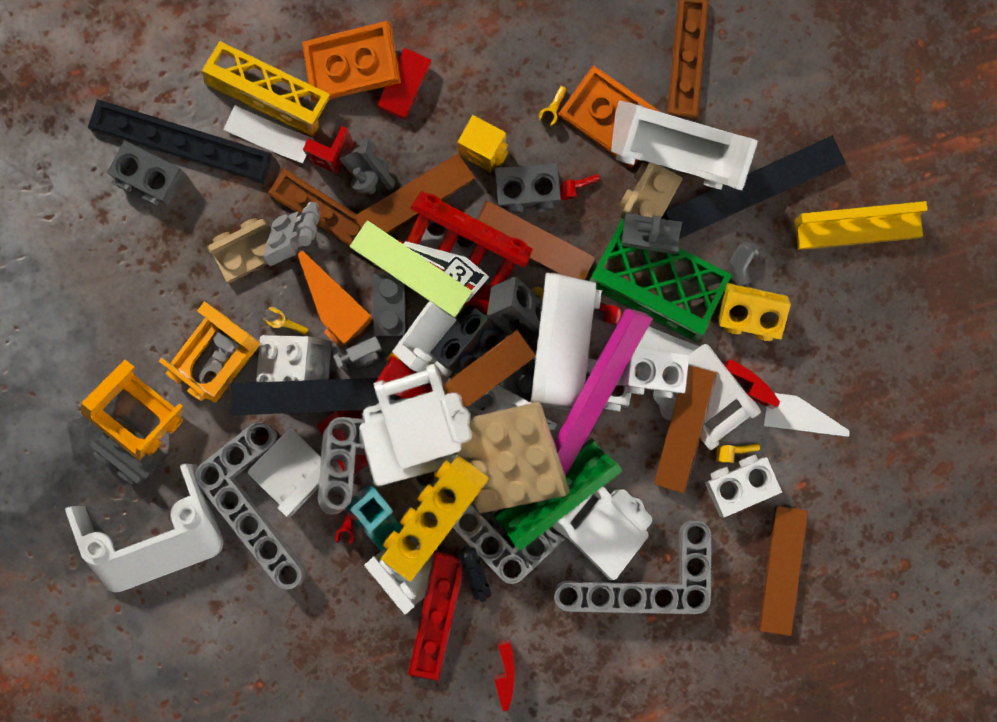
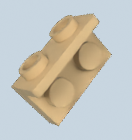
[619,162,683,219]
[207,218,271,283]

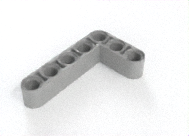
[318,417,458,515]
[195,422,306,590]
[411,471,573,584]
[553,520,711,614]

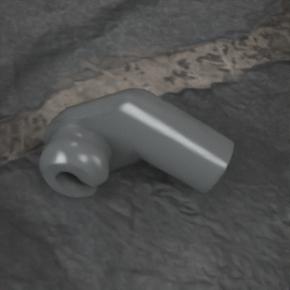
[730,242,760,286]

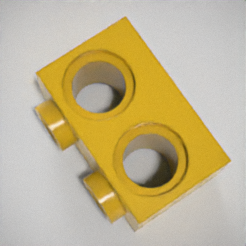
[457,115,509,173]
[718,283,791,341]

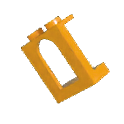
[159,301,261,403]
[81,360,183,461]

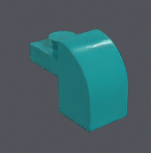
[344,485,403,551]

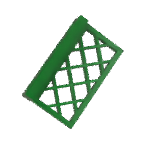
[589,218,732,343]
[493,438,623,551]

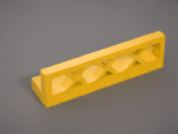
[202,41,330,137]
[794,201,928,250]

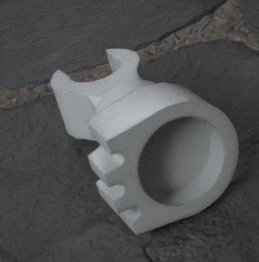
[200,331,240,381]

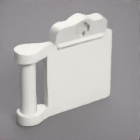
[653,344,761,450]
[374,364,472,469]
[359,398,458,486]
[553,486,652,580]

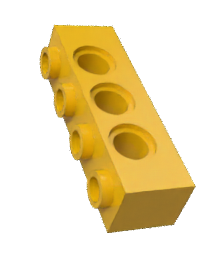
[380,455,490,583]

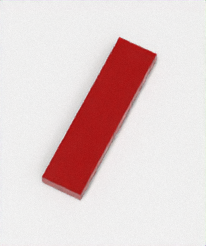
[407,550,463,681]

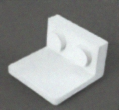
[392,302,457,385]
[256,335,332,382]
[248,429,335,517]
[364,536,439,614]

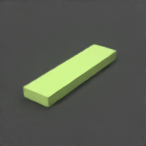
[349,220,473,318]

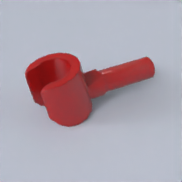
[559,174,600,200]
[598,302,622,326]
[335,513,356,545]

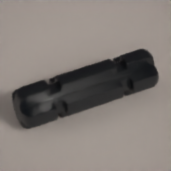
[458,545,492,602]

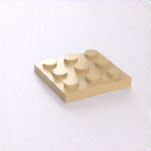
[458,401,570,514]

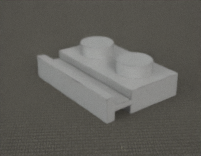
[333,336,386,372]

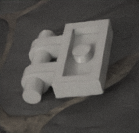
[263,202,320,266]

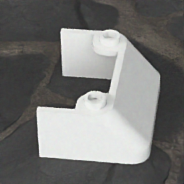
[611,100,758,190]
[530,273,601,410]
[65,464,223,592]

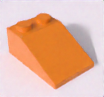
[298,250,374,348]

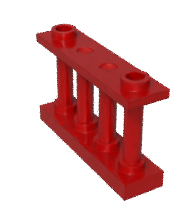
[397,191,533,315]

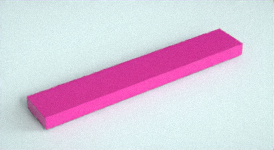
[554,308,653,477]

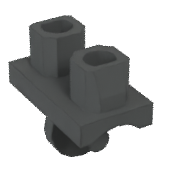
[339,138,395,194]
[621,213,682,254]

